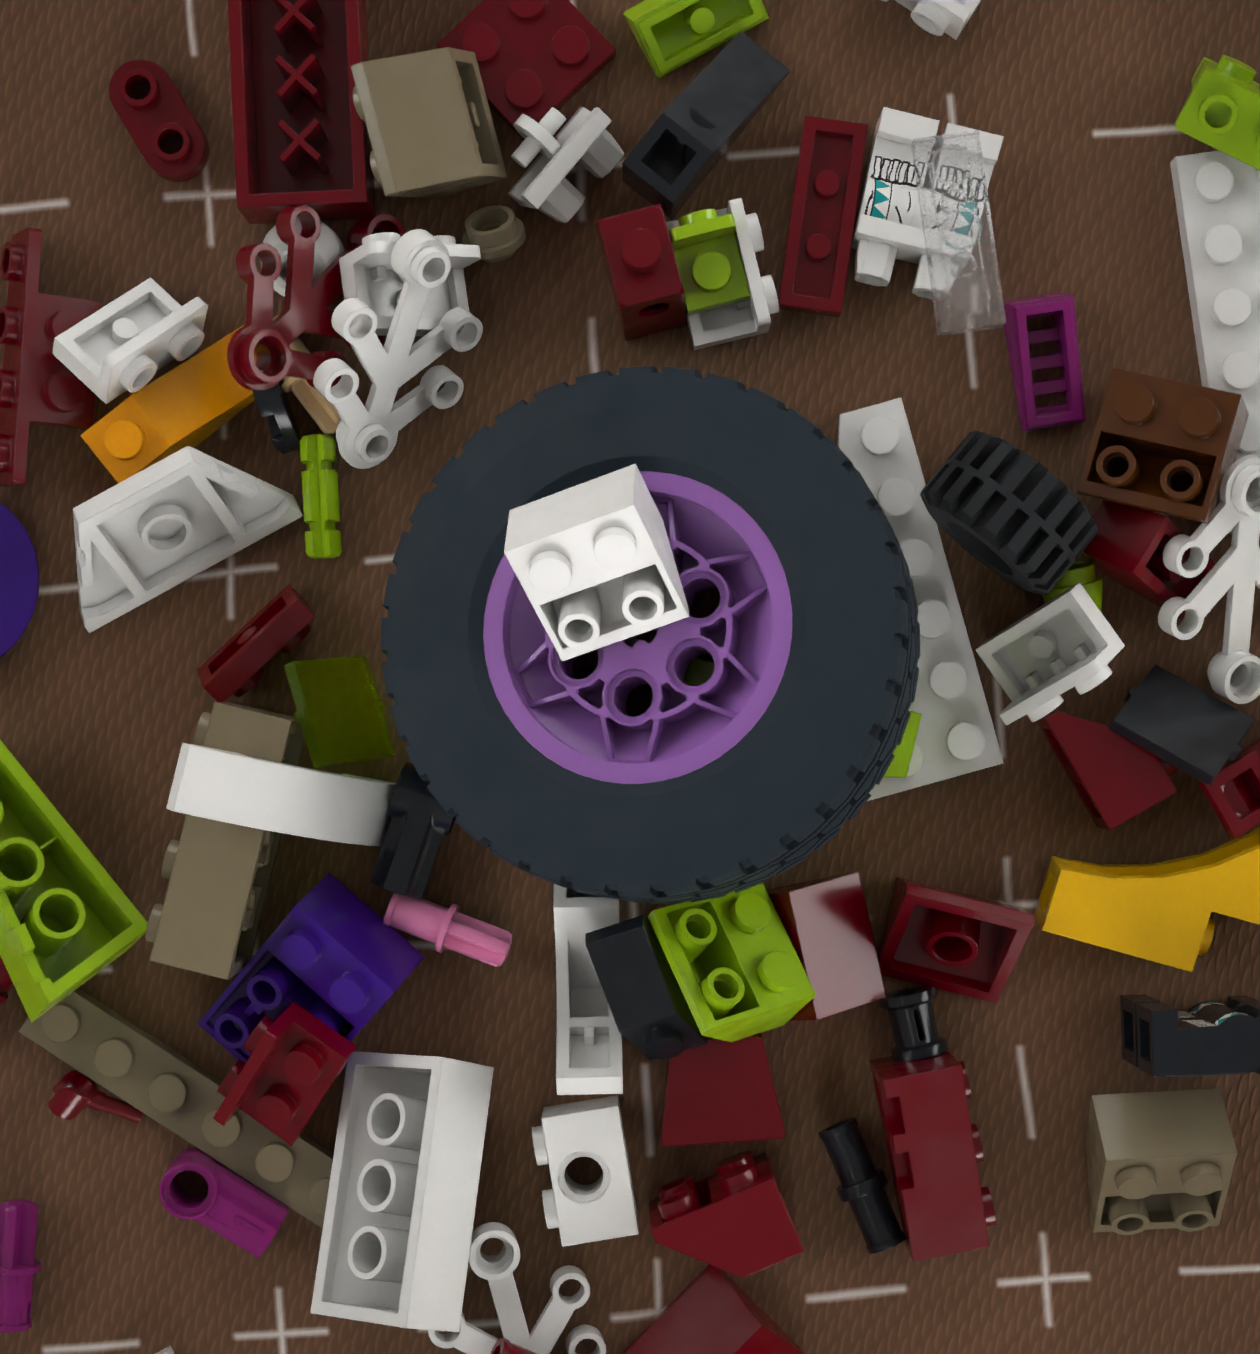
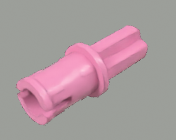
[383,893,512,967]

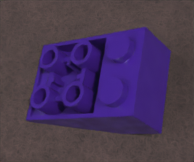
[198,872,425,1063]

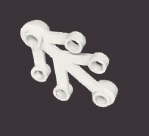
[313,229,483,469]
[1158,455,1260,704]
[428,1222,606,1354]

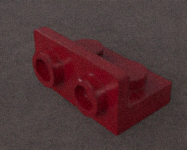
[213,1002,357,1146]

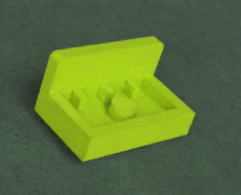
[1175,55,1260,170]

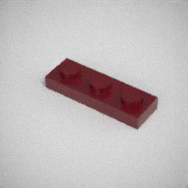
[778,116,868,317]

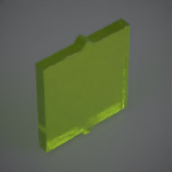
[284,655,395,769]

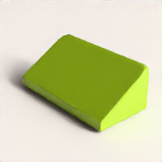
[623,0,769,78]

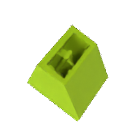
[647,883,816,1043]

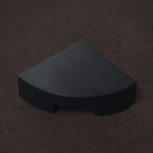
[253,382,301,454]

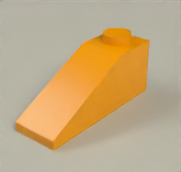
[80,325,257,483]

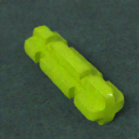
[300,434,342,559]

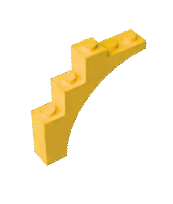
[1034,826,1260,972]

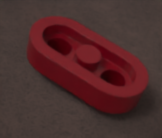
[109,59,209,182]

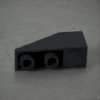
[622,31,790,220]

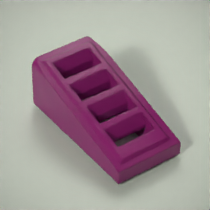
[1001,292,1086,431]

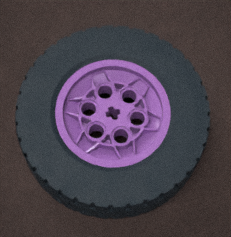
[381,366,920,904]

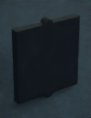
[1109,664,1255,786]

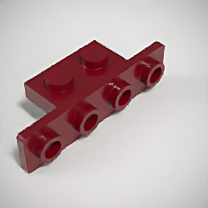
[0,227,101,488]

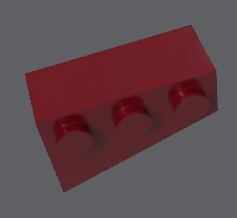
[869,1050,996,1262]

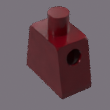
[595,204,686,341]
[661,1033,785,1147]

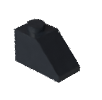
[585,915,708,1060]

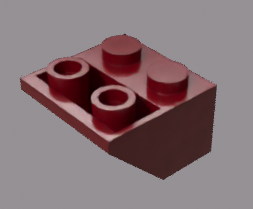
[649,1151,805,1278]

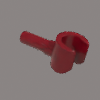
[48,1070,143,1124]

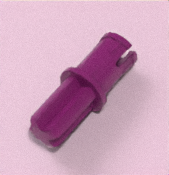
[0,1199,41,1333]

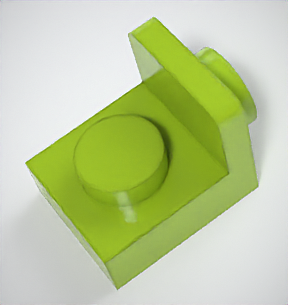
[669,209,751,316]

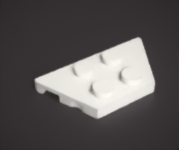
[73,446,303,633]

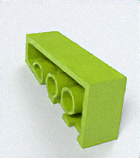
[0,740,148,1023]

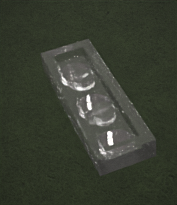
[911,130,1006,336]

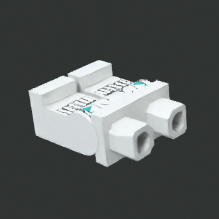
[851,107,1004,302]

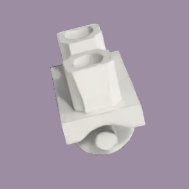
[508,107,624,223]

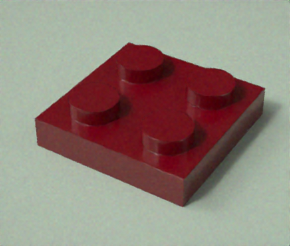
[436,0,616,141]

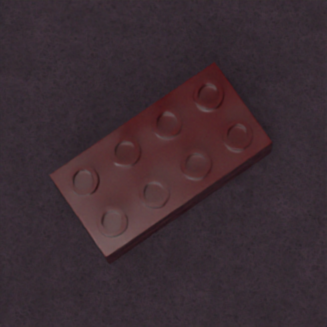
[228,0,376,224]

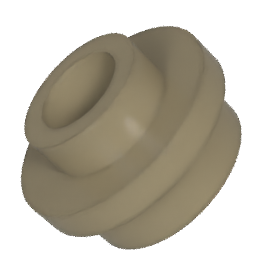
[462,205,526,263]

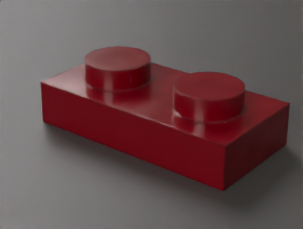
[197,584,315,702]

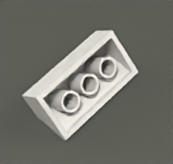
[310,1051,494,1332]

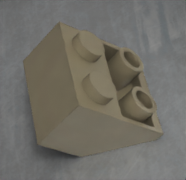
[351,47,507,199]
[1085,1088,1238,1235]

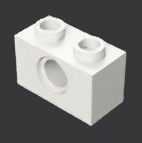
[532,1095,639,1247]

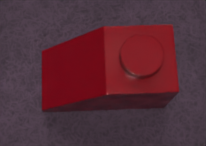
[1081,500,1216,620]
[1036,712,1177,830]

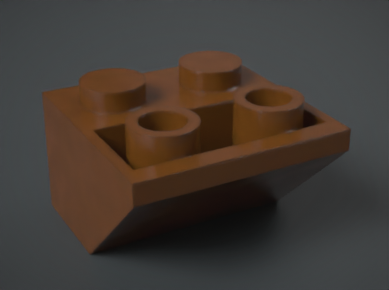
[1077,368,1249,524]

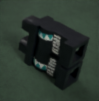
[1120,995,1260,1078]

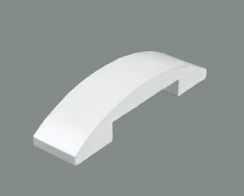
[166,742,396,846]

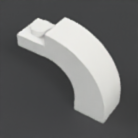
[553,884,623,1095]

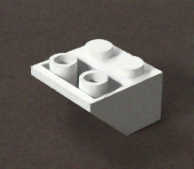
[504,463,689,661]

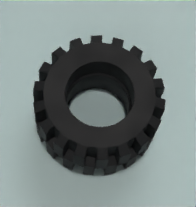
[920,431,1098,595]

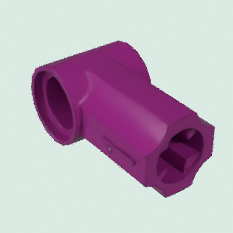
[159,1147,290,1258]

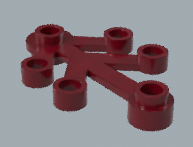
[227,205,405,391]

